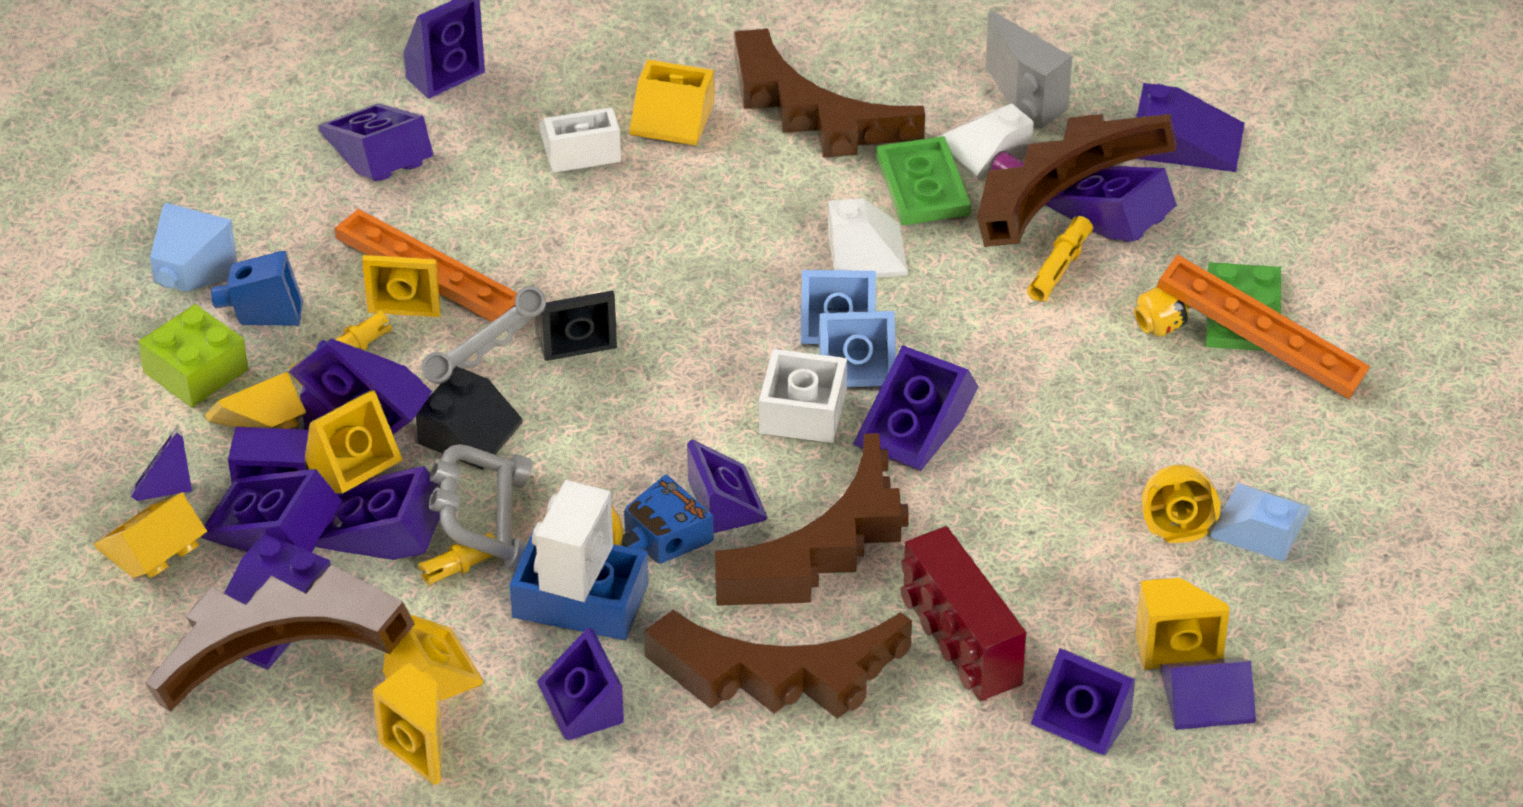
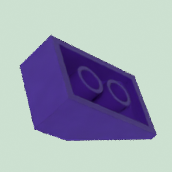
[403,0,485,99]
[1136,83,1245,172]
[318,103,434,181]
[1045,166,1177,242]
[289,338,433,434]
[853,345,979,471]
[315,466,441,560]
[201,469,342,552]
[224,533,331,670]

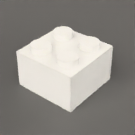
[759,349,847,443]
[532,480,613,602]

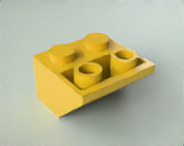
[630,59,715,146]

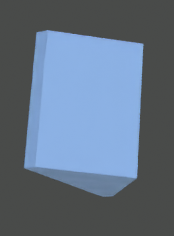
[801,270,876,344]
[819,311,896,387]

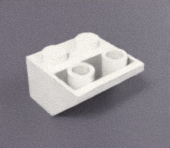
[538,107,621,173]

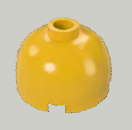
[1141,464,1221,543]

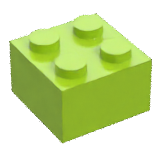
[138,304,249,408]

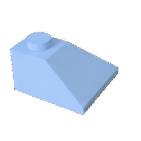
[150,203,237,292]
[1210,483,1311,562]

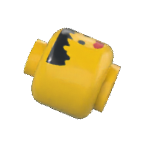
[1134,286,1191,337]

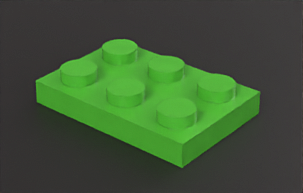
[876,136,971,226]
[1205,262,1281,351]

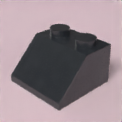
[535,290,617,361]
[416,366,523,470]

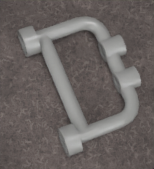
[422,286,546,384]
[429,444,532,571]

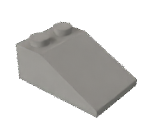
[986,11,1072,128]

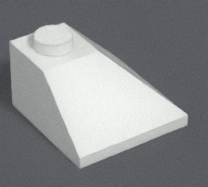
[937,103,1034,180]
[828,198,908,278]

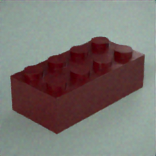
[900,526,1027,701]

